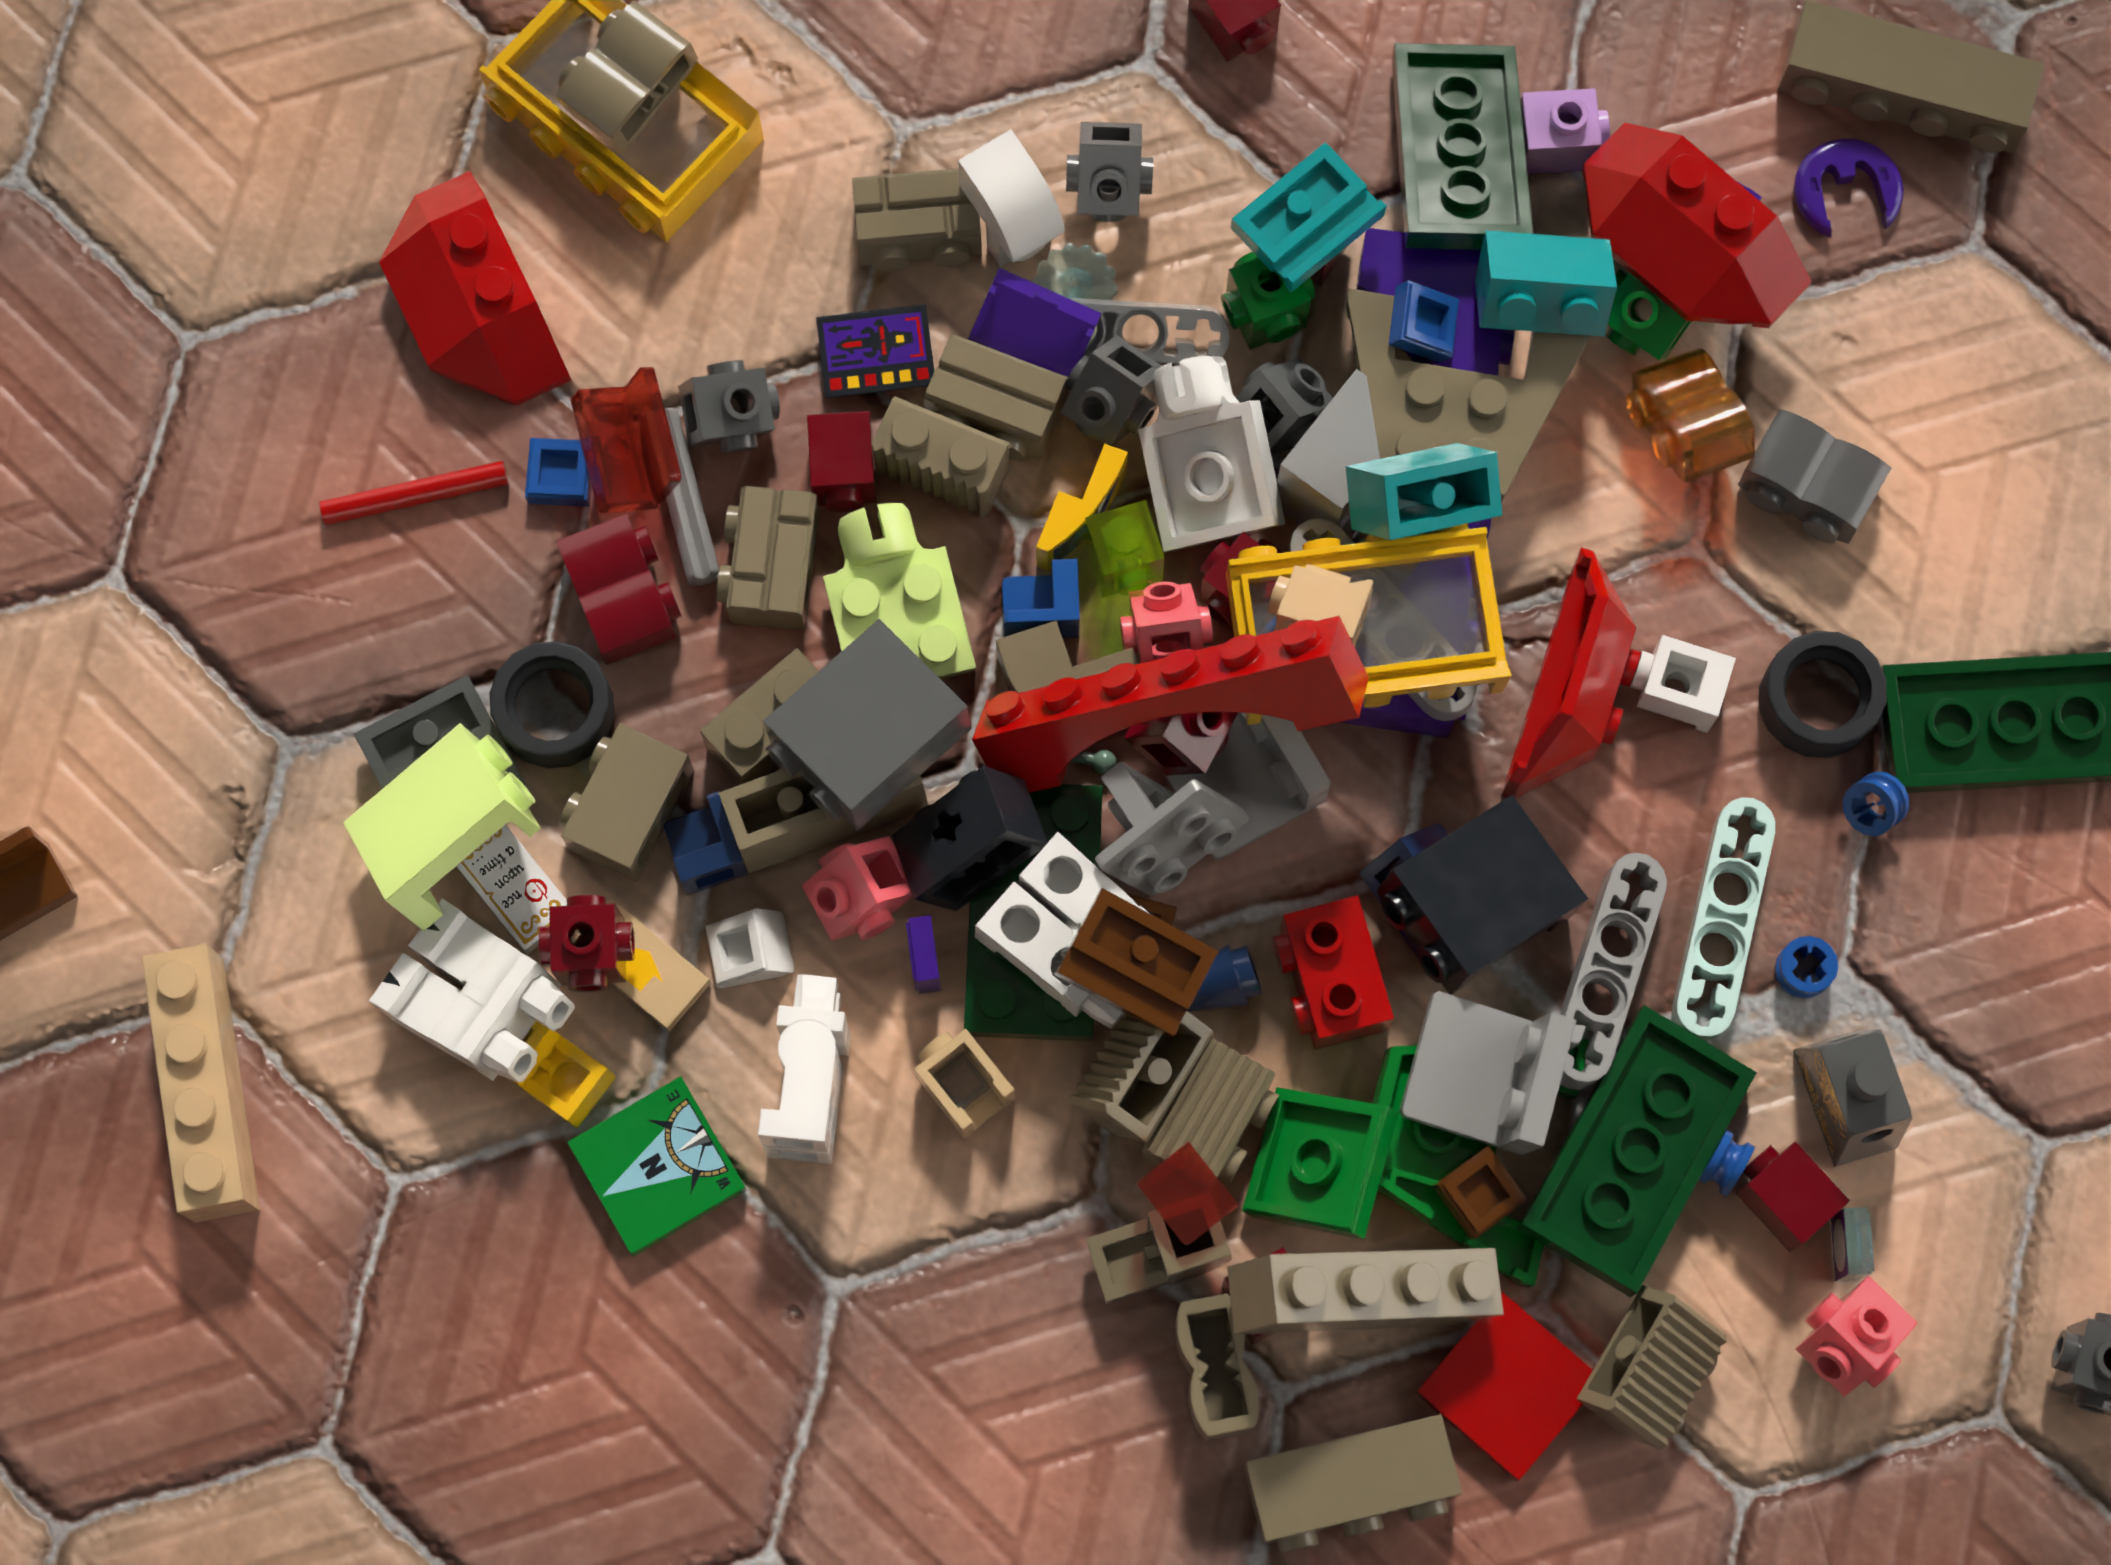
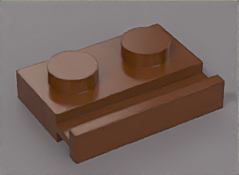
[1054,888,1219,1038]

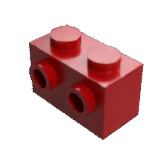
[1272,895,1394,1050]

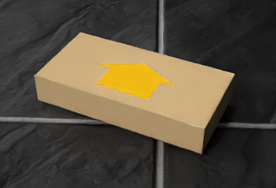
[574,899,711,1032]

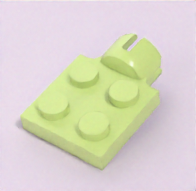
[823,503,976,679]

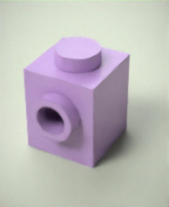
[1520,88,1610,174]

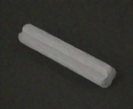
[646,408,719,586]

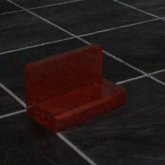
[570,367,682,514]

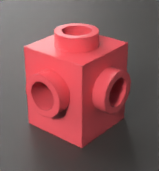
[1120,582,1213,664]
[801,836,913,941]
[1796,1275,1918,1397]

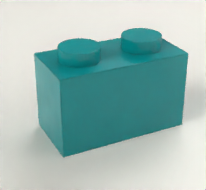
[1475,230,1617,337]
[1345,443,1502,540]

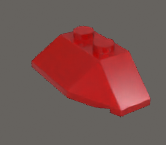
[1582,122,1812,328]
[379,171,572,406]
[1501,547,1641,798]

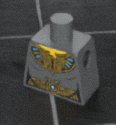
[1793,1029,1912,1167]

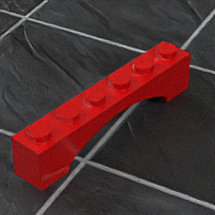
[972,615,1369,793]

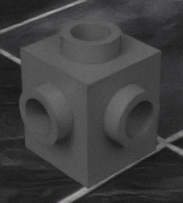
[1066,122,1153,222]
[1060,336,1162,446]
[1236,358,1333,455]
[678,360,780,453]
[2051,1313,2111,1415]

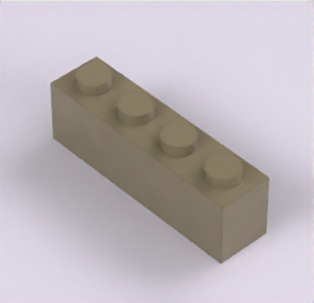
[1777,0,2044,153]
[1227,1248,1504,1335]

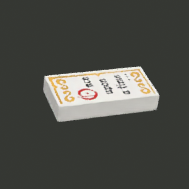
[456,824,567,955]

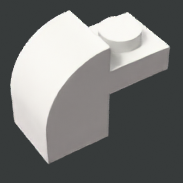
[958,129,1065,267]

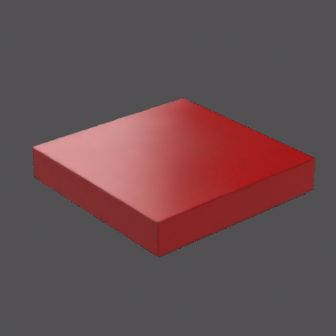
[1415,1292,1593,1482]

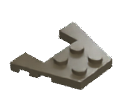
[1345,288,1590,503]

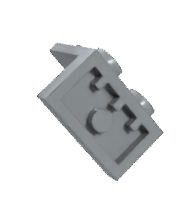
[1162,712,1331,860]
[1399,991,1576,1155]

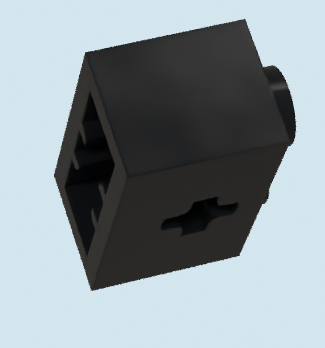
[892,766,1048,911]

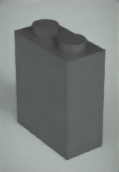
[763,619,972,831]

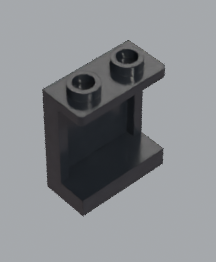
[1377,795,1588,995]

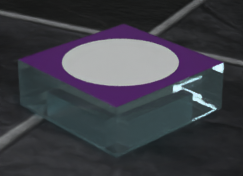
[1830,1207,1874,1282]

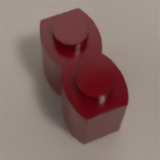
[556,513,682,665]

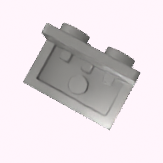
[1095,761,1249,896]

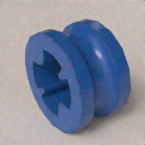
[1843,771,1909,836]
[1774,936,1839,999]
[1698,1130,1755,1196]

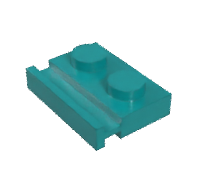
[1231,142,1386,292]

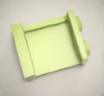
[343,723,541,931]

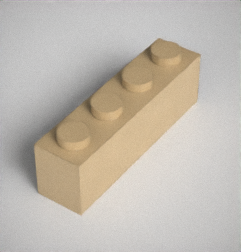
[142,944,260,1223]

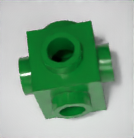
[1221,252,1315,350]
[1605,269,1693,361]

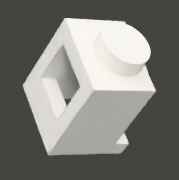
[1630,635,1736,733]

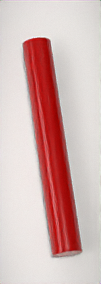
[319,460,509,526]

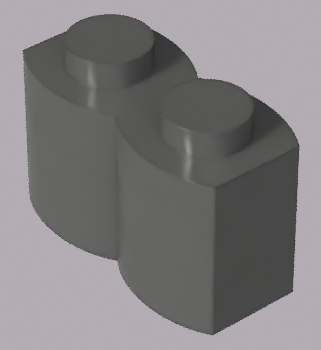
[1738,409,1891,544]

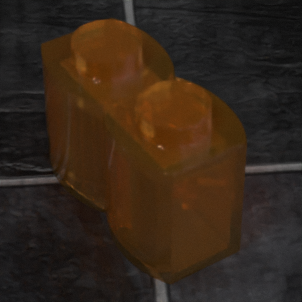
[1626,348,1755,483]

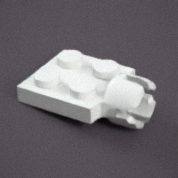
[1138,356,1285,552]

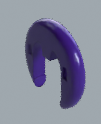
[1794,139,1903,238]

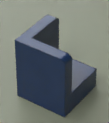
[664,791,748,896]

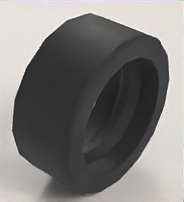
[1759,631,1887,758]
[489,641,615,769]

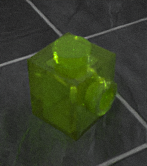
[1084,500,1164,598]

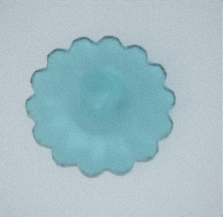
[1032,243,1118,300]

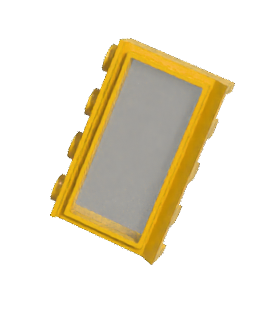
[479,0,764,242]
[1226,523,1512,725]

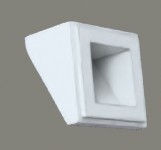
[705,908,794,988]

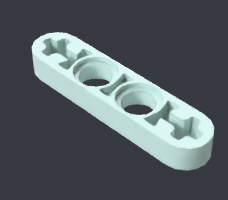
[1672,797,1776,1042]

